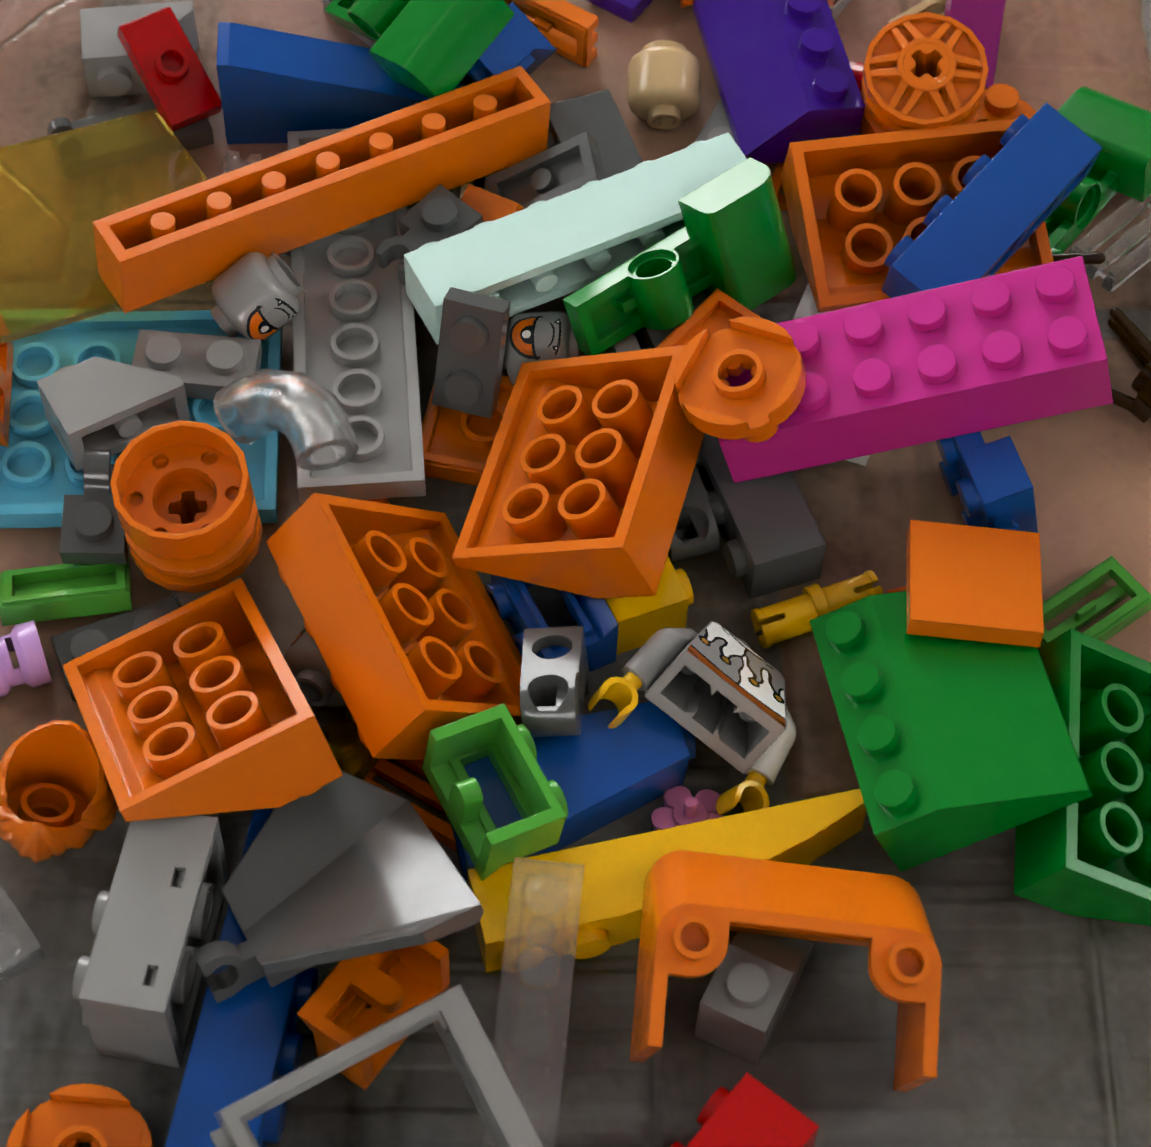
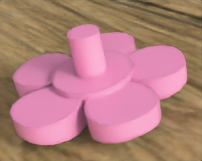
[651,786,724,831]

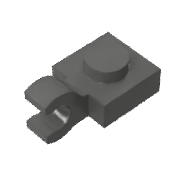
[59,449,129,564]

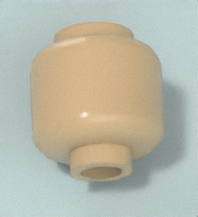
[628,40,701,130]

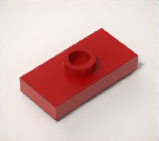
[117,6,222,133]

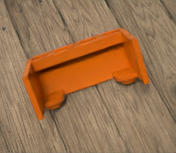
[629,850,942,1092]

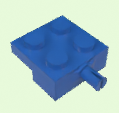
[936,431,1038,533]

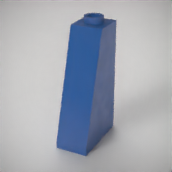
[216,22,430,144]
[448,701,696,885]

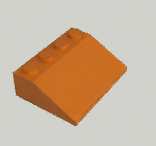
[781,118,1054,312]
[451,345,705,599]
[266,493,522,760]
[62,578,343,822]

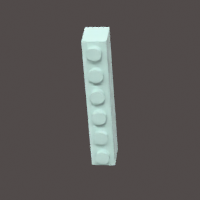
[404,132,747,345]

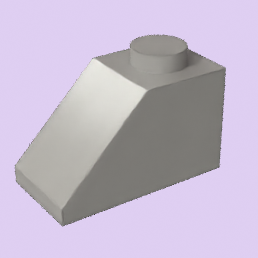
[80,0,199,98]
[37,356,191,471]
[694,932,815,1065]

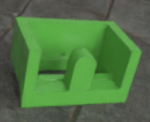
[422,703,568,881]

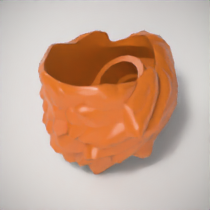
[0,720,118,864]

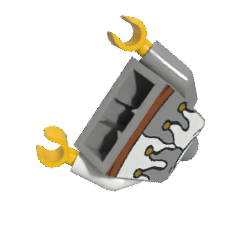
[588,621,797,815]

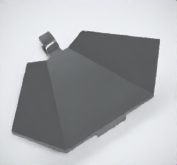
[192,771,484,1004]

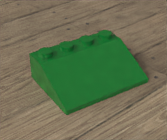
[810,591,1093,872]
[1014,628,1151,926]

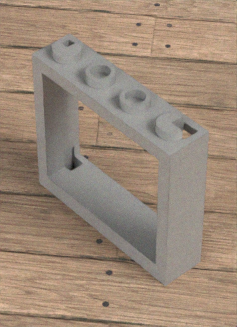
[210,984,543,1147]

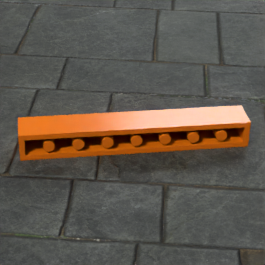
[92,66,551,313]

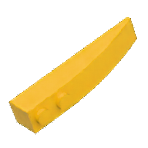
[468,789,867,973]

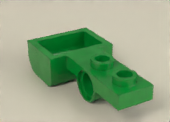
[324,0,515,98]
[1045,86,1151,254]
[563,158,797,356]

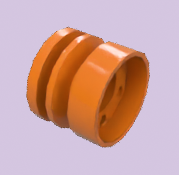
[861,12,989,135]
[110,420,263,593]

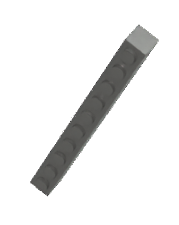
[547,89,826,599]

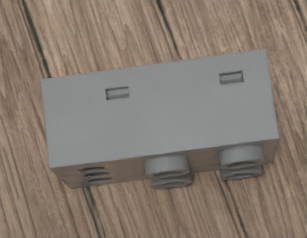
[72,815,230,1068]

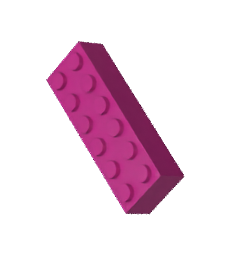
[718,256,1113,483]

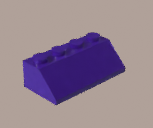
[693,0,865,164]

